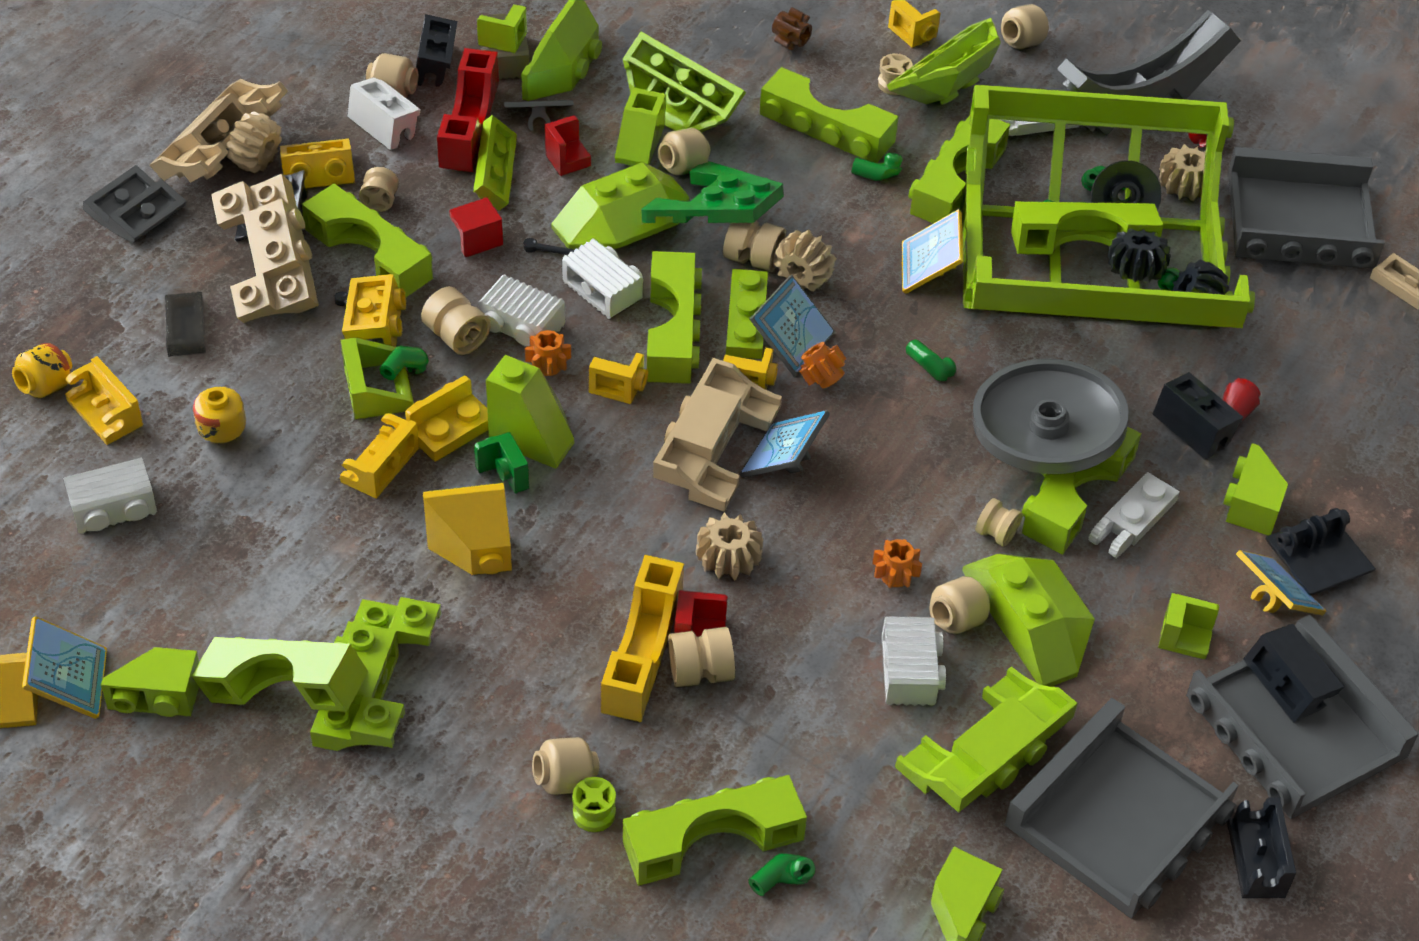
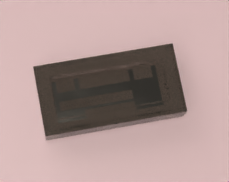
[165,292,206,357]

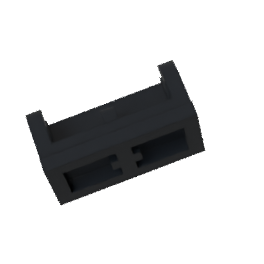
[415,14,458,87]
[1153,372,1243,460]
[1243,623,1344,723]
[1227,797,1296,898]

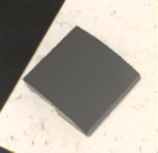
[83,165,187,243]

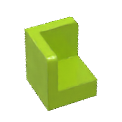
[477,4,527,53]
[1158,593,1219,659]

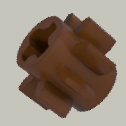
[772,7,812,51]

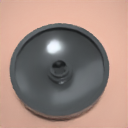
[973,359,1129,474]

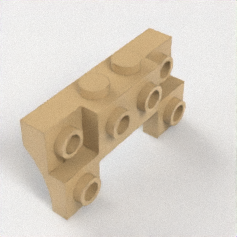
[150,79,288,183]
[211,174,319,323]
[653,358,782,512]

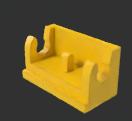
[65,356,143,445]
[340,413,419,499]

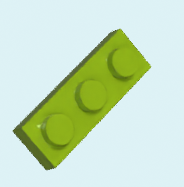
[473,115,517,211]
[726,269,768,359]

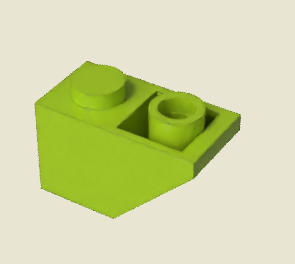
[615,88,666,166]
[1223,443,1288,536]
[101,647,199,717]
[931,847,1005,941]

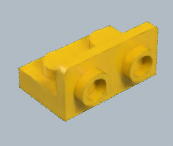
[280,138,355,188]
[342,274,406,347]
[405,375,488,462]

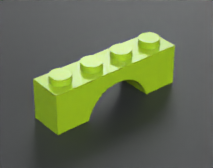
[759,67,899,163]
[908,115,1010,224]
[302,183,433,297]
[1011,201,1163,254]
[647,251,702,384]
[1022,427,1142,555]
[191,637,369,712]
[623,775,807,886]

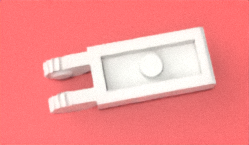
[1088,472,1180,558]

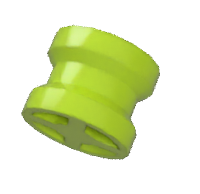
[572,777,616,832]

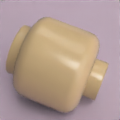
[1001,4,1049,49]
[366,53,419,98]
[658,128,710,175]
[929,576,990,634]
[532,737,599,795]

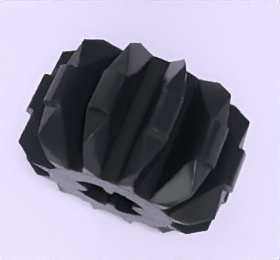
[1108,229,1171,283]
[1172,259,1229,295]

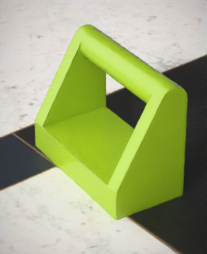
[341,338,414,420]

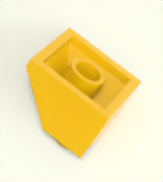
[423,483,512,575]

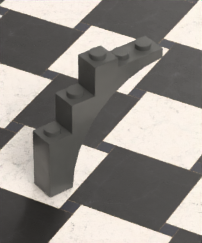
[1057,10,1241,136]

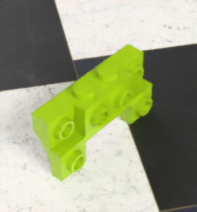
[310,597,441,751]
[895,666,1078,813]

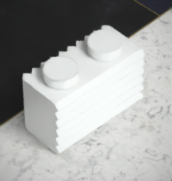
[562,238,643,319]
[479,274,565,346]
[63,457,157,534]
[882,617,946,706]

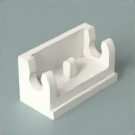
[347,77,421,150]

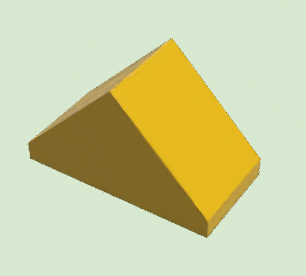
[0,653,38,728]

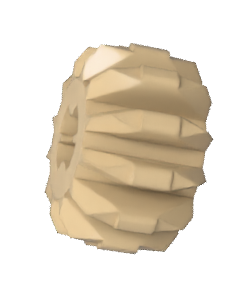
[226,111,282,173]
[1159,144,1205,201]
[773,229,837,291]
[696,512,763,581]

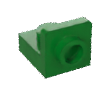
[474,432,529,494]

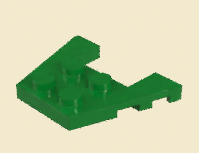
[641,161,784,223]

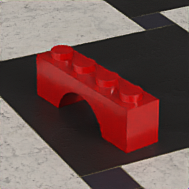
[437,48,499,172]

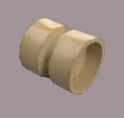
[723,220,786,272]
[421,286,491,355]
[668,627,735,687]

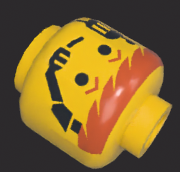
[12,343,73,398]
[193,387,246,443]

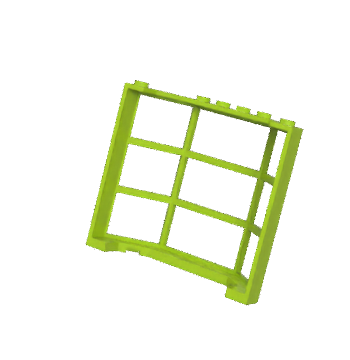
[962,85,1255,328]

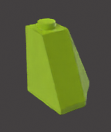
[486,355,574,469]

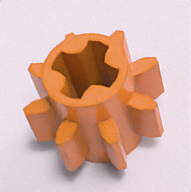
[525,330,571,376]
[799,342,846,388]
[872,539,923,588]

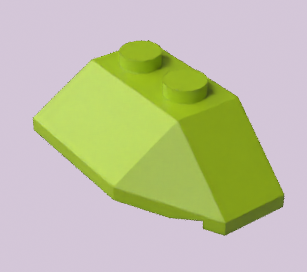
[521,0,602,101]
[887,18,1001,105]
[622,31,746,133]
[551,162,690,249]
[962,554,1095,687]

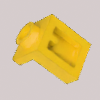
[888,0,941,48]
[723,348,778,390]
[589,353,648,404]

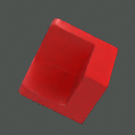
[545,115,591,176]
[449,197,503,257]
[674,590,728,637]

